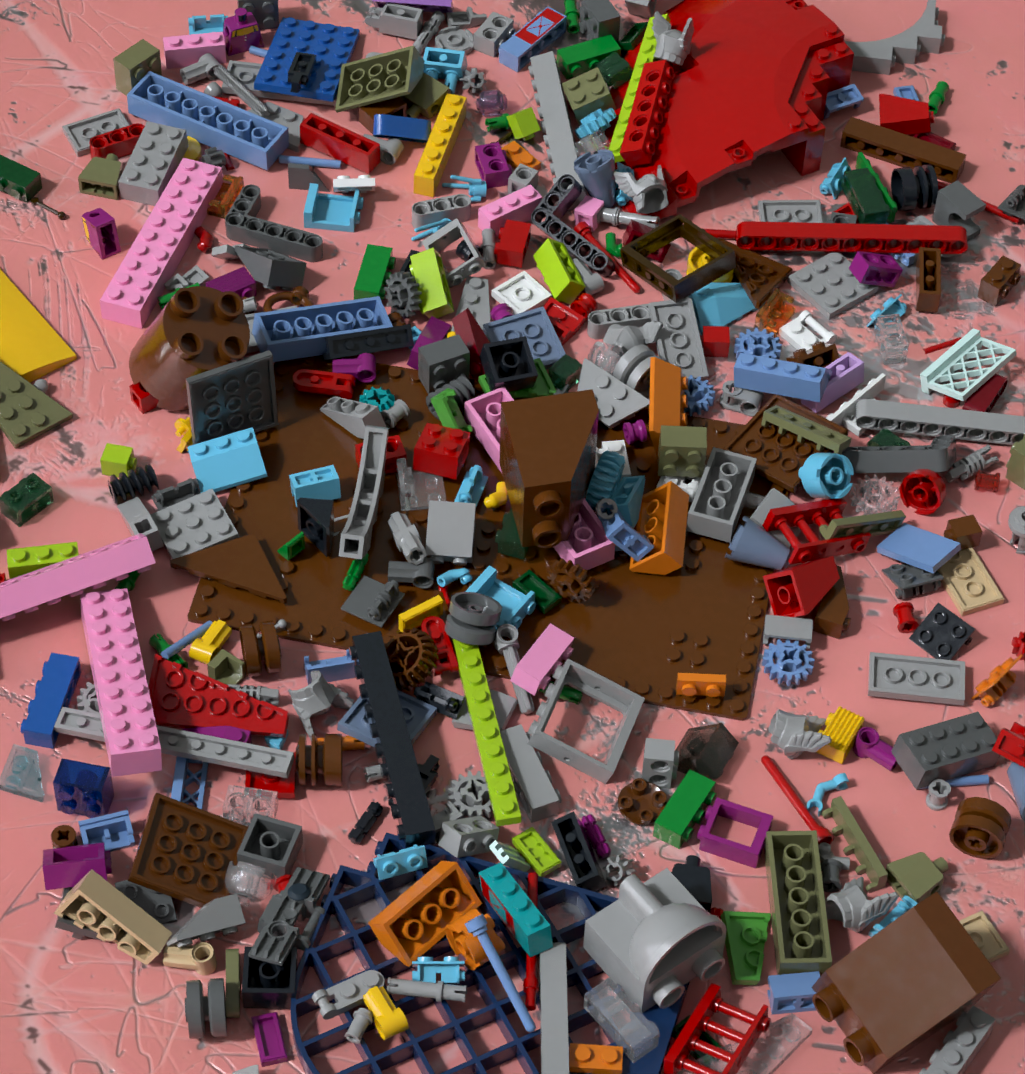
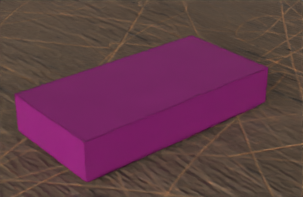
[251,1012,288,1067]

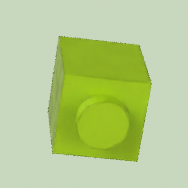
[507,107,541,141]
[100,443,137,477]

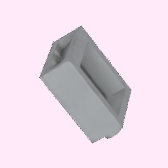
[422,218,486,288]

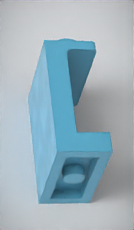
[303,183,364,232]
[465,565,536,630]

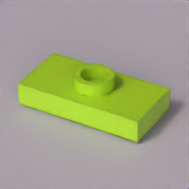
[512,827,562,877]

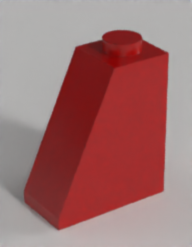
[879,94,935,135]

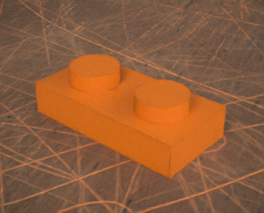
[501,141,541,170]
[676,673,726,697]
[569,1043,623,1074]

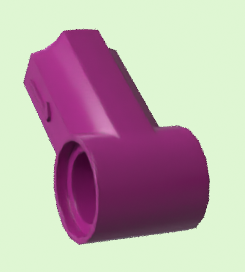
[332,353,376,383]
[853,727,898,771]

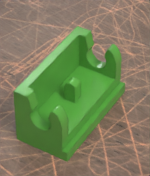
[430,388,473,432]

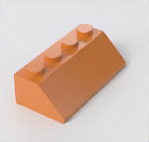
[649,357,688,456]
[629,481,689,575]
[368,861,482,967]

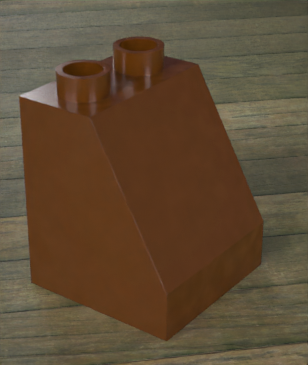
[499,389,599,548]
[811,892,1001,1074]

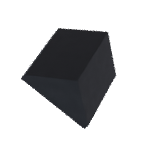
[297,498,334,557]

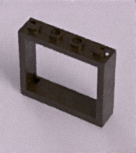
[620,214,736,303]

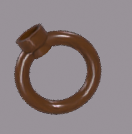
[263,286,314,312]

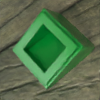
[277,531,305,560]

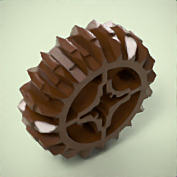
[384,628,439,692]

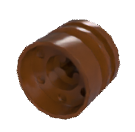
[295,734,342,786]

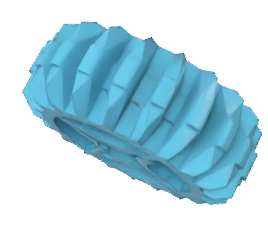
[585,450,625,512]

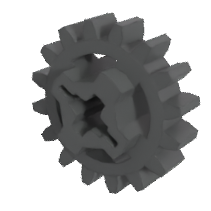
[384,271,422,319]

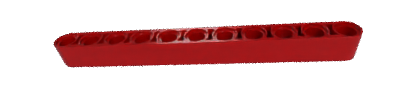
[736,221,968,254]

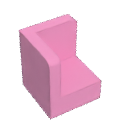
[574,195,604,232]

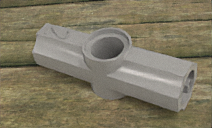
[387,511,427,565]

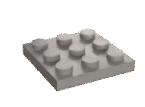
[787,252,878,320]
[150,489,239,559]

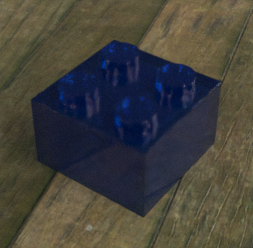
[53,758,114,818]

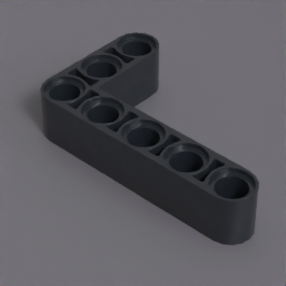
[531,174,615,277]

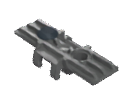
[248,867,330,966]

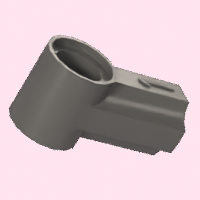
[388,558,435,589]

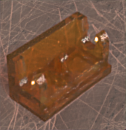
[207,175,244,219]
[754,288,796,338]

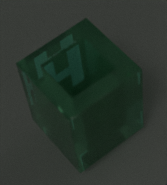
[548,354,582,392]

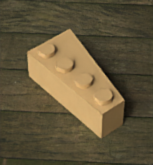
[54,869,172,965]

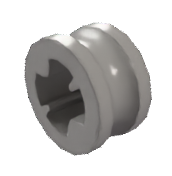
[596,498,618,519]

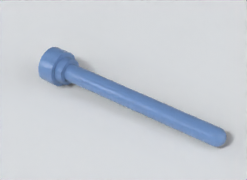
[465,914,536,1032]

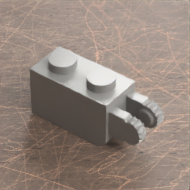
[365,3,423,40]

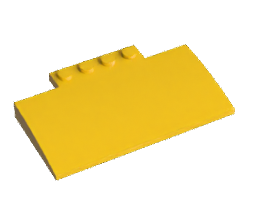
[0,269,77,383]

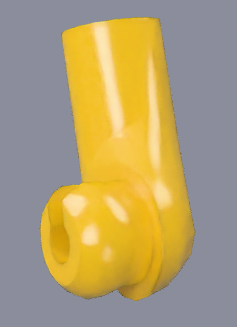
[484,482,508,509]

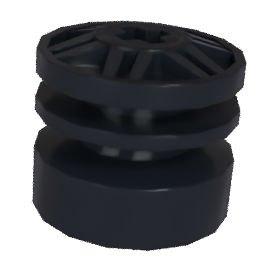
[891,164,939,211]

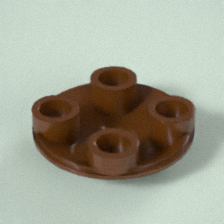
[618,778,667,825]

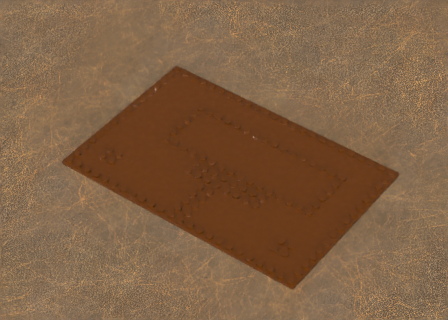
[187,355,789,721]

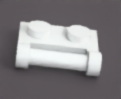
[779,310,837,350]

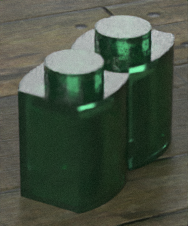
[594,51,633,89]

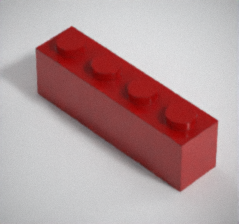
[300,113,380,174]

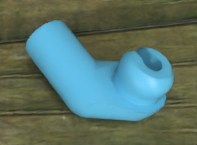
[437,568,472,587]

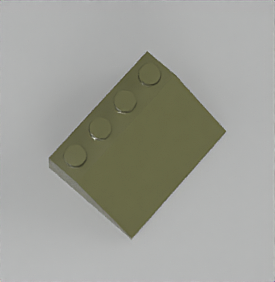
[335,45,425,113]

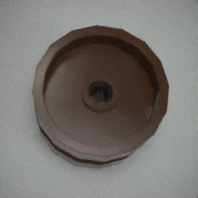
[239,620,281,678]
[949,797,1011,859]

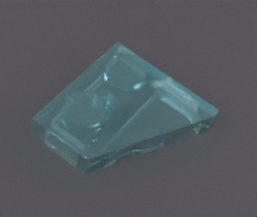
[0,744,45,803]

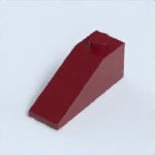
[452,308,490,382]

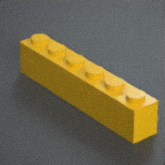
[414,93,467,197]

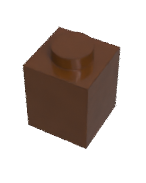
[944,514,983,550]

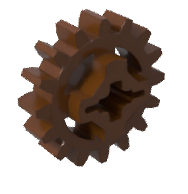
[546,558,596,603]

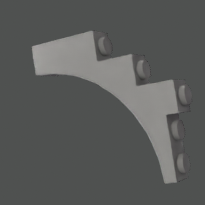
[845,0,945,75]
[339,425,389,559]

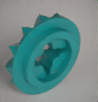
[359,386,395,413]

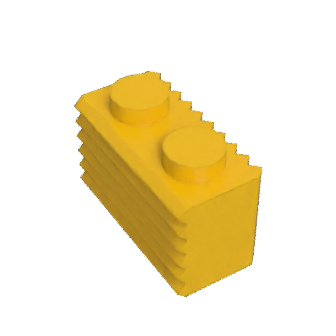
[816,706,865,764]

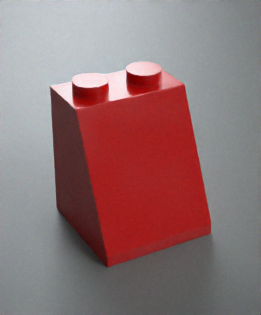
[763,556,840,617]

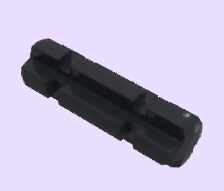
[348,802,383,844]

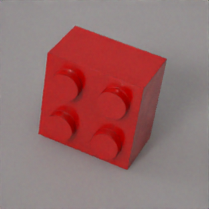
[412,423,470,480]

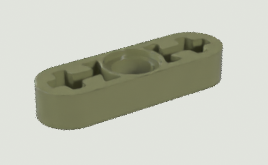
[226,949,240,1018]

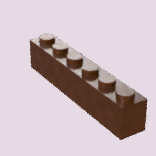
[840,117,966,184]

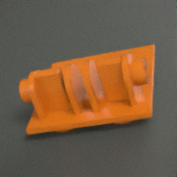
[971,654,1023,707]

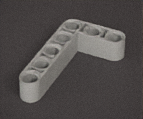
[587,269,689,340]

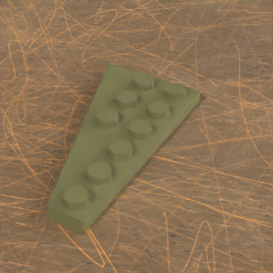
[0,362,73,449]

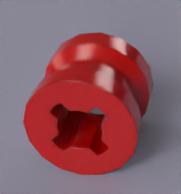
[570,293,598,319]

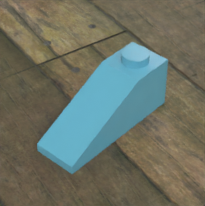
[606,475,645,528]

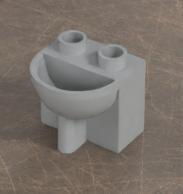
[583,868,727,1014]

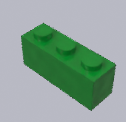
[556,34,621,80]
[354,244,396,300]
[653,769,717,849]

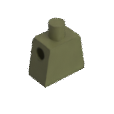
[404,72,452,119]
[78,154,123,200]
[886,852,949,906]

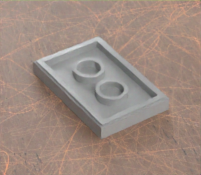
[62,108,129,157]
[757,200,824,223]

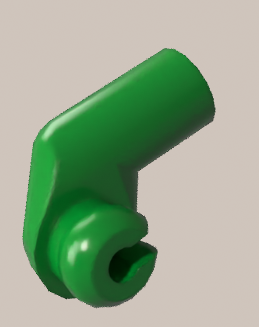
[606,232,623,258]

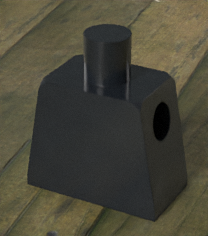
[671,855,712,913]

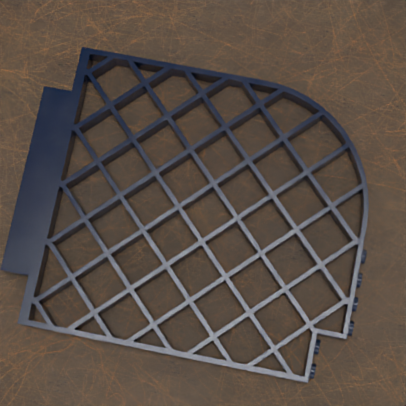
[291,833,690,1074]

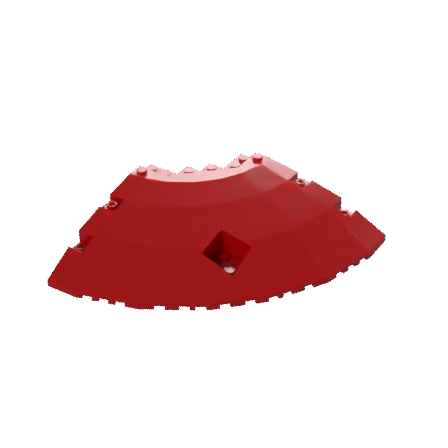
[604,0,854,224]

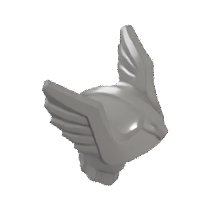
[652,11,694,66]
[613,165,669,214]
[603,321,663,361]
[288,671,354,740]
[768,709,832,759]
[825,877,899,933]

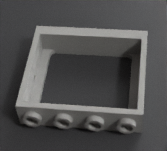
[527,659,645,784]

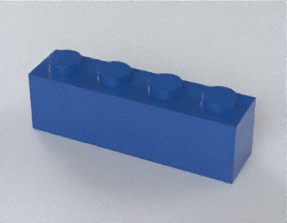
[21,652,81,749]

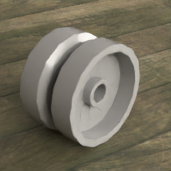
[613,344,664,399]

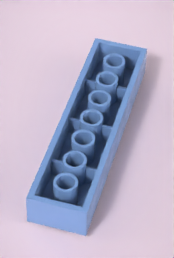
[127,71,289,170]

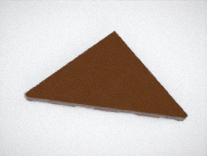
[719,239,793,309]
[170,533,287,604]

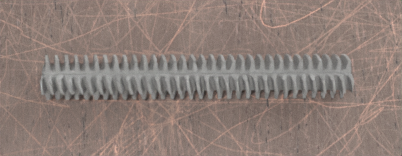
[213,65,270,118]

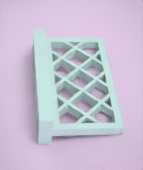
[920,328,1017,402]

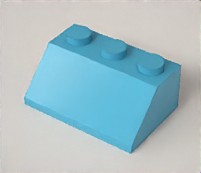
[188,427,268,493]

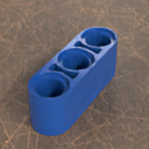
[373,114,432,143]

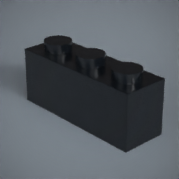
[551,811,607,891]

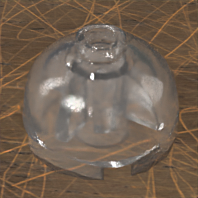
[588,341,624,376]
[225,861,277,906]

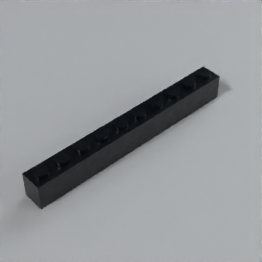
[349,631,435,848]

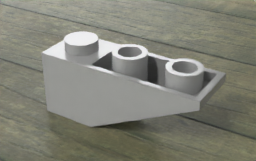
[320,396,387,439]
[117,497,164,551]
[167,893,246,948]

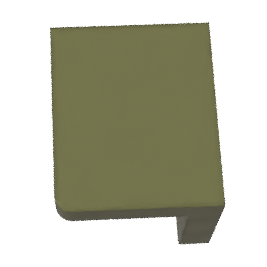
[207,649,246,685]

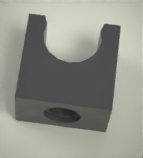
[932,180,986,241]

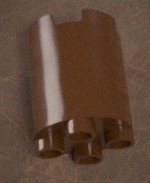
[129,286,250,411]

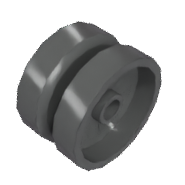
[444,592,502,645]
[185,978,227,1039]

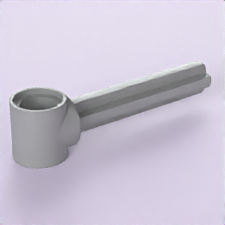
[494,624,535,715]

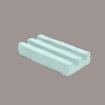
[489,840,531,872]

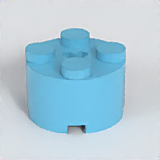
[798,453,854,499]

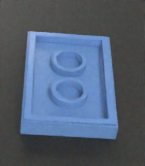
[877,523,961,574]

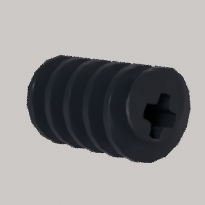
[108,464,159,504]

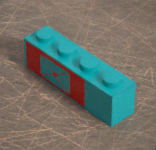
[479,862,553,957]

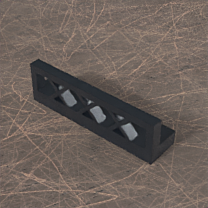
[322,324,414,360]

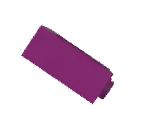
[697,797,773,869]
[43,842,112,890]

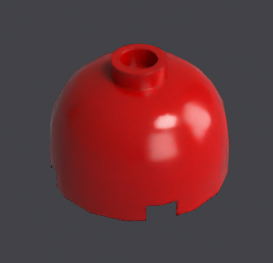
[899,469,946,515]

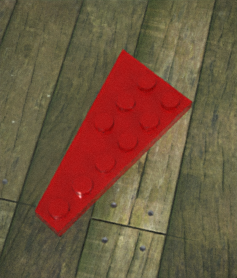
[148,654,290,738]

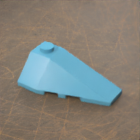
[689,282,773,335]

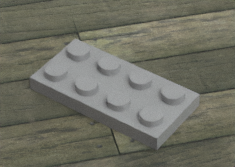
[648,298,709,380]
[868,652,965,706]

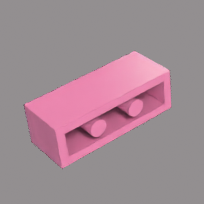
[163,32,226,69]
[478,184,542,236]
[510,623,574,696]

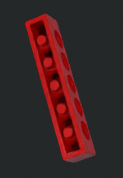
[620,59,675,167]

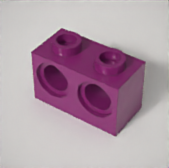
[475,142,512,189]
[849,251,903,287]

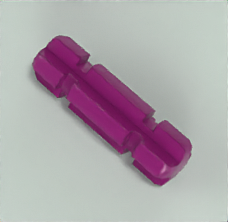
[581,814,611,859]

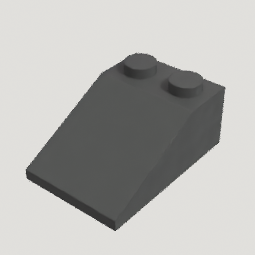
[234,246,307,291]

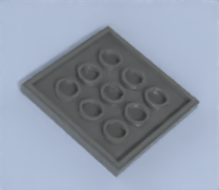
[185,350,279,445]

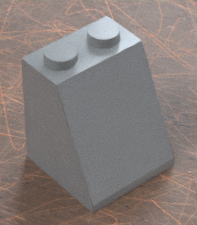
[425,500,476,566]

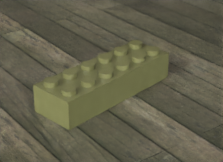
[764,831,832,977]

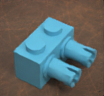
[423,47,468,94]

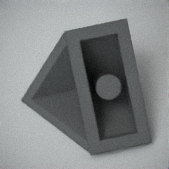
[288,163,330,192]

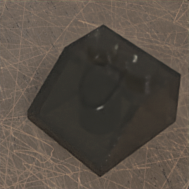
[675,723,739,780]

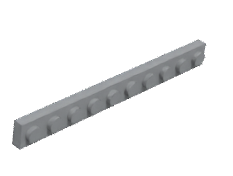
[54,707,295,778]

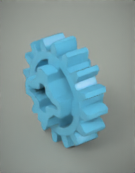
[574,108,617,139]

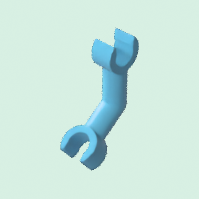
[807,773,849,817]

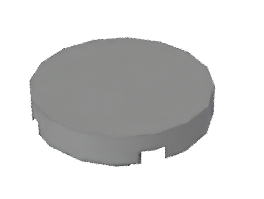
[435,26,473,55]

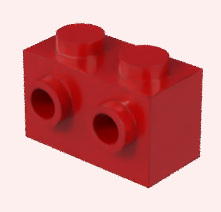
[494,219,531,268]

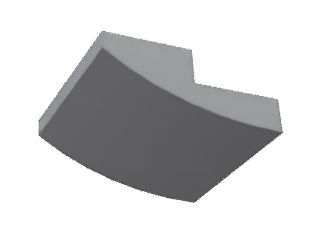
[750,488,801,548]
[451,689,518,731]

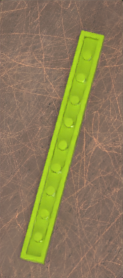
[608,14,671,163]
[452,639,521,826]

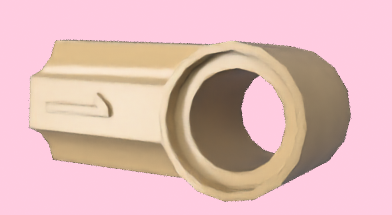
[163,942,217,975]

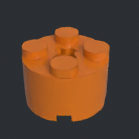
[445,909,505,970]

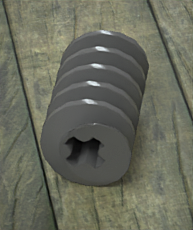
[426,376,475,420]

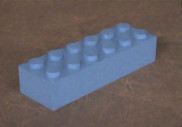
[252,296,393,362]

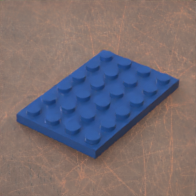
[254,17,360,102]

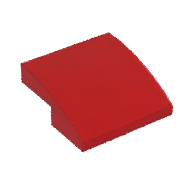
[544,297,586,346]

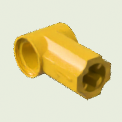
[189,620,232,665]
[363,986,409,1040]

